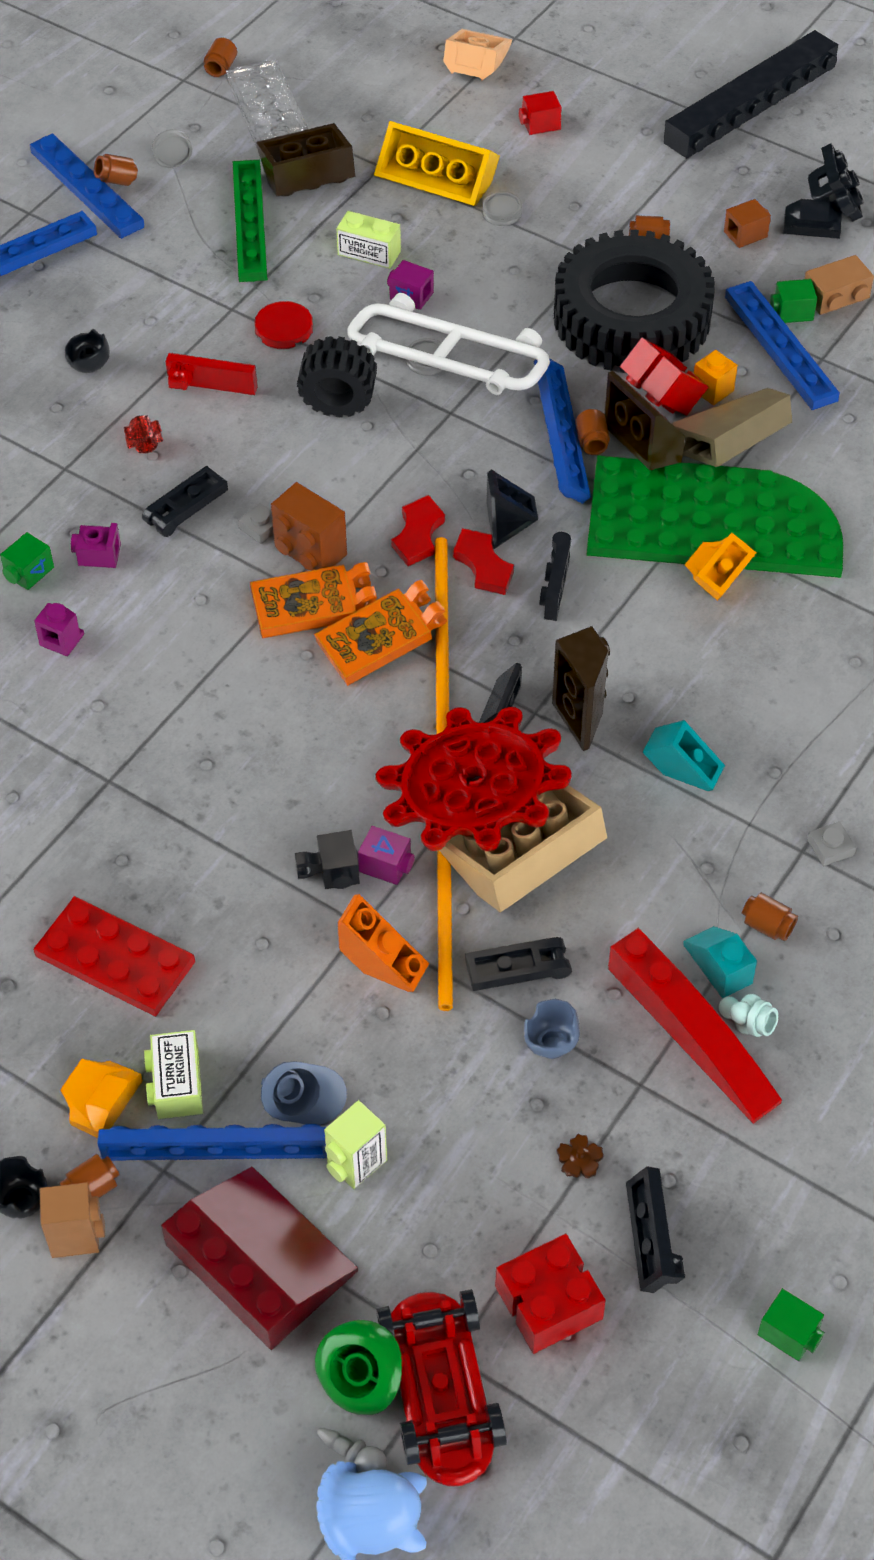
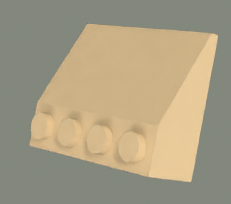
[439,785,607,913]

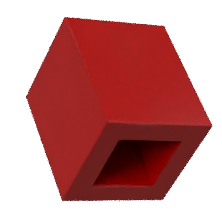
[519,91,562,135]

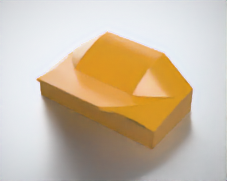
[685,533,757,601]
[60,1058,143,1138]

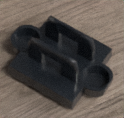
[808,143,864,222]

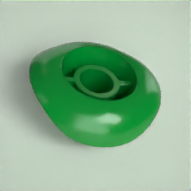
[315,1320,402,1415]

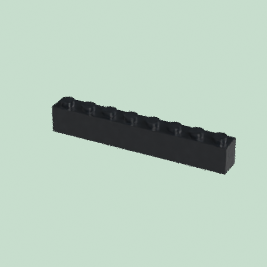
[664,30,839,159]

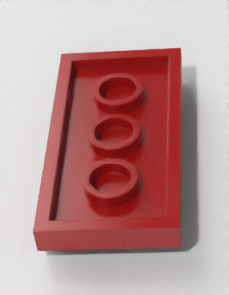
[33,896,195,1017]

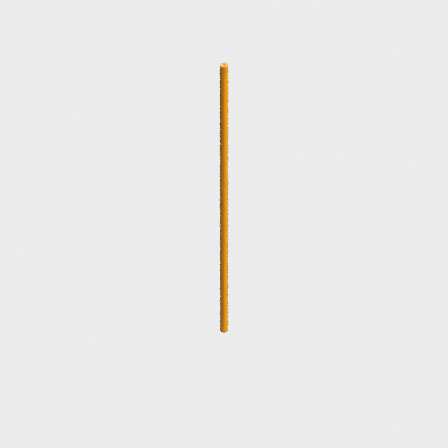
[435,537,453,1011]

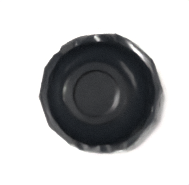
[65,329,110,373]
[0,1156,48,1219]

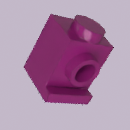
[71,523,121,568]
[34,603,84,657]

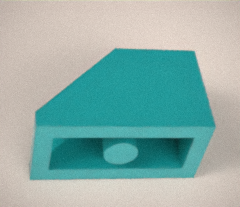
[643,720,725,791]
[683,926,757,999]

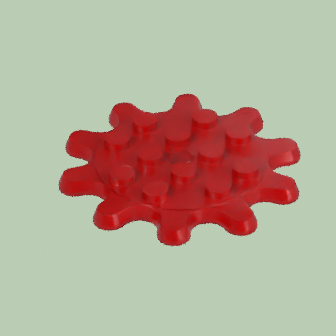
[376,707,572,851]

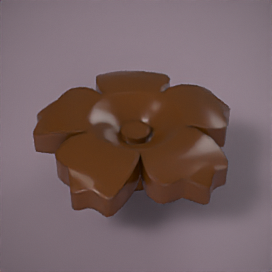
[557,1134,604,1178]

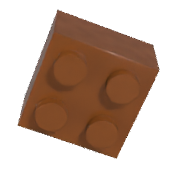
[271,482,347,570]

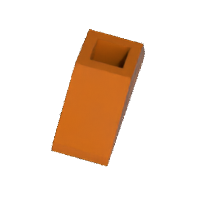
[337,894,430,992]

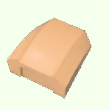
[443,29,512,80]

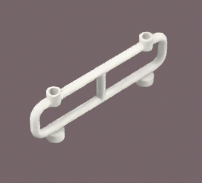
[347,293,550,395]

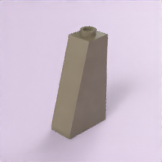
[672,388,792,467]

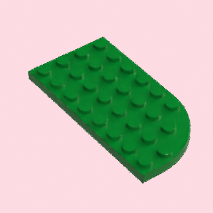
[586,455,843,578]

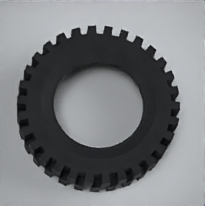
[553,230,715,373]

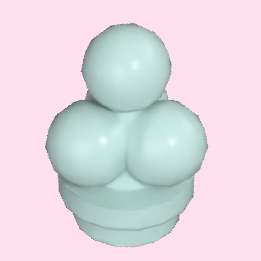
[718,994,778,1037]

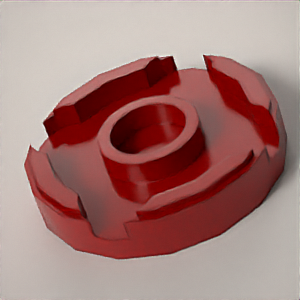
[255,301,313,349]

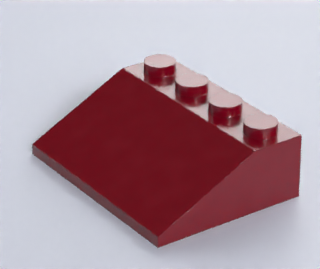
[161,1167,358,1350]

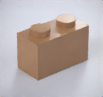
[805,255,874,315]
[40,1182,105,1258]

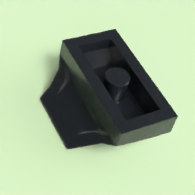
[783,199,842,239]

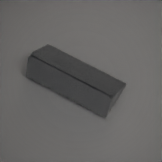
[479,663,522,723]

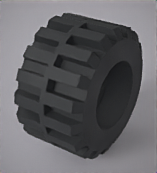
[297,336,377,417]

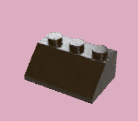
[256,123,356,196]
[604,371,685,470]
[552,626,610,751]

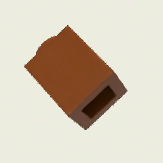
[724,199,771,248]

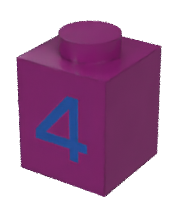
[387,260,434,310]
[358,826,415,885]

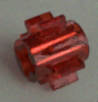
[123,415,163,453]

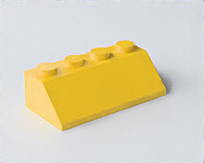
[374,121,500,206]

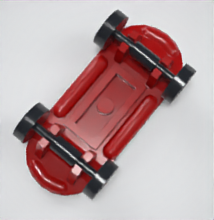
[376,1289,507,1486]

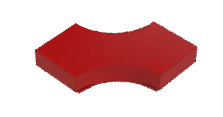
[391,495,445,566]
[453,528,514,595]

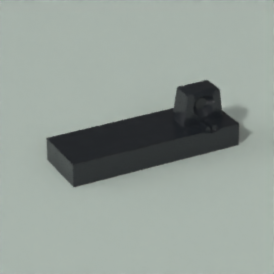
[626,1166,685,1293]

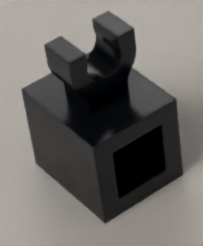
[295,830,360,889]

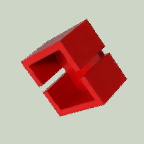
[620,337,709,416]
[495,1233,606,1354]

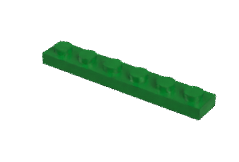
[232,159,268,282]

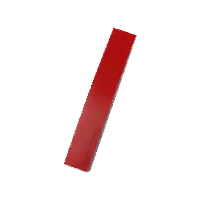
[608,927,782,1124]

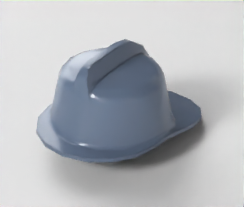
[261,1061,347,1125]

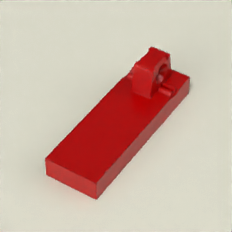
[165,353,258,396]

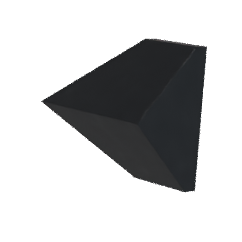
[486,469,538,549]

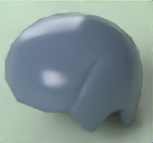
[524,998,580,1059]

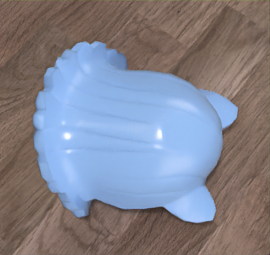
[316,1461,427,1560]

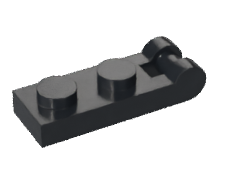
[142,466,228,537]
[539,532,571,621]
[465,937,572,991]

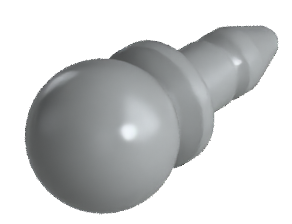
[317,1428,387,1473]

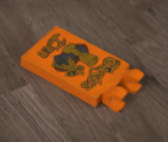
[250,562,377,638]
[314,580,447,686]

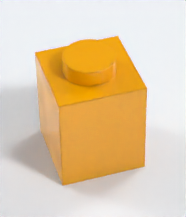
[694,349,738,406]

